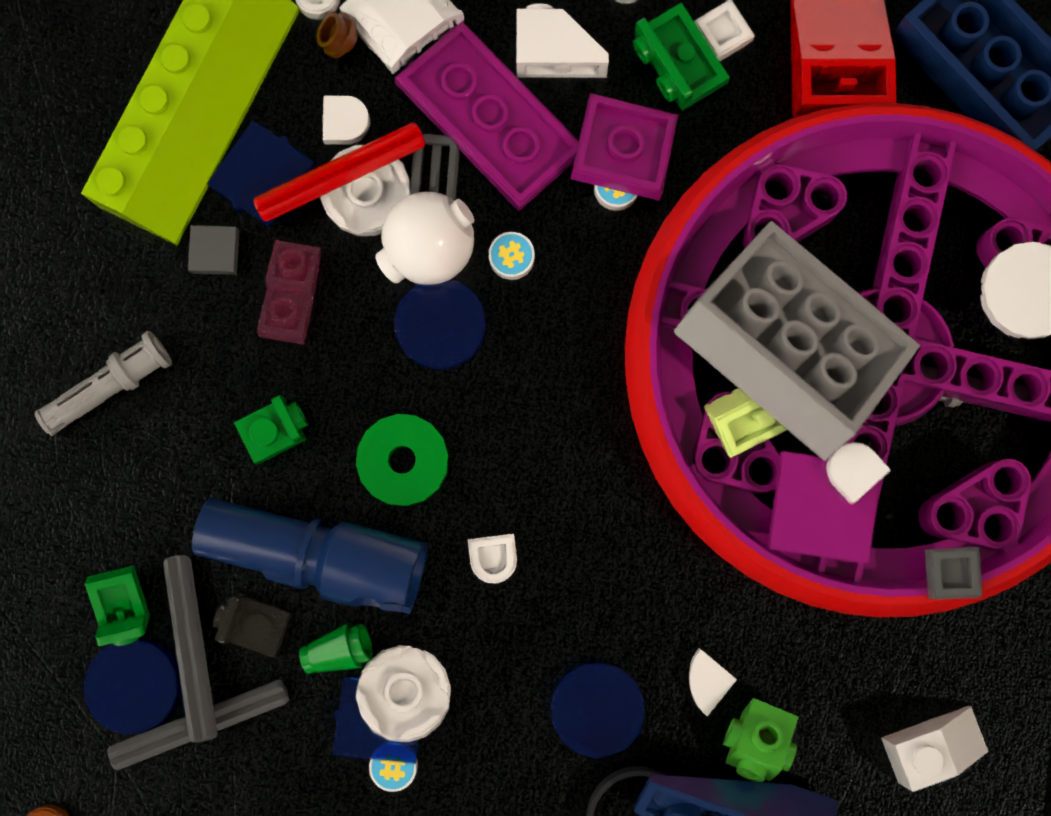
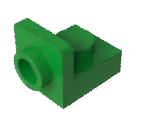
[234,395,308,465]

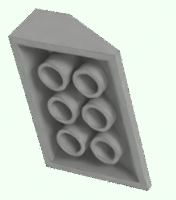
[673,221,920,461]

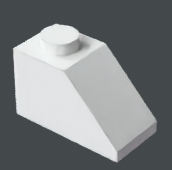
[516,3,609,78]
[881,706,988,792]

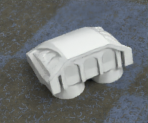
[339,0,464,74]

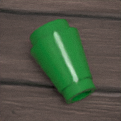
[299,623,373,674]

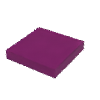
[570,93,678,201]
[768,451,880,564]

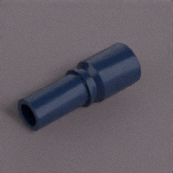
[192,497,427,614]

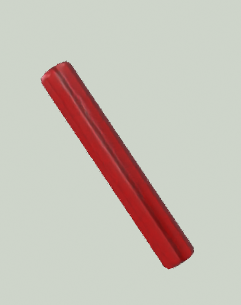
[253,123,425,221]

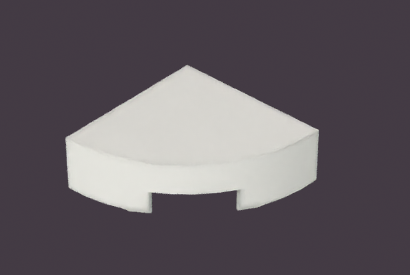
[689,648,737,716]

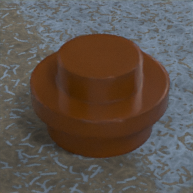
[317,12,358,58]

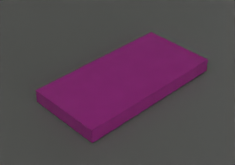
[395,22,579,211]

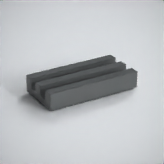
[410,134,460,201]

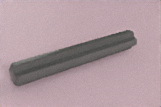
[163,555,217,743]
[107,680,289,770]

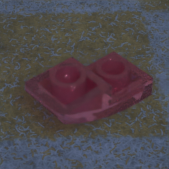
[257,240,321,345]

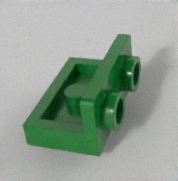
[632,3,730,111]

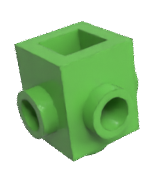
[723,698,798,782]

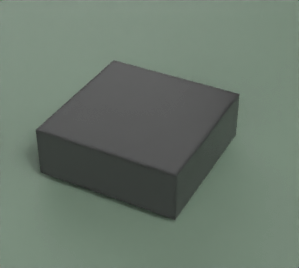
[188,225,239,275]
[925,547,983,599]

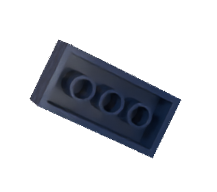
[891,0,1051,151]

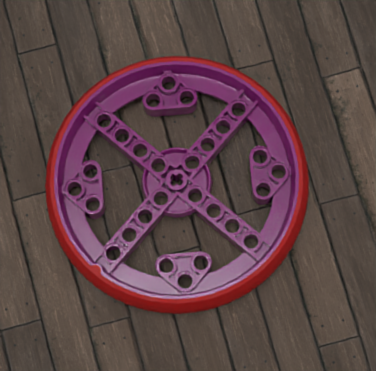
[625,103,1051,618]

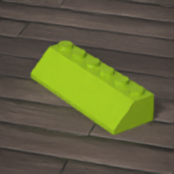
[81,0,300,246]

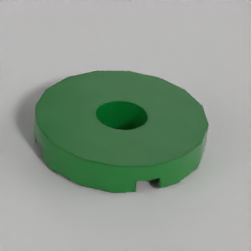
[356,414,449,506]

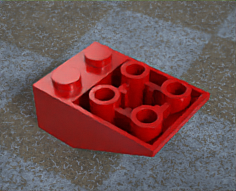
[790,0,896,118]

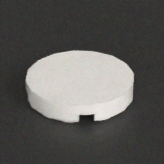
[320,145,411,236]
[980,242,1051,339]
[356,645,451,742]

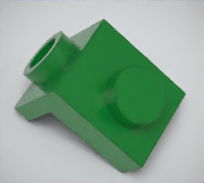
[85,565,150,646]

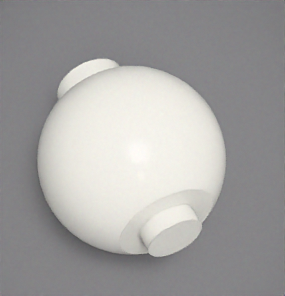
[376,192,474,285]

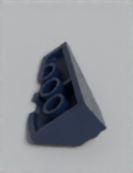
[634,774,837,816]

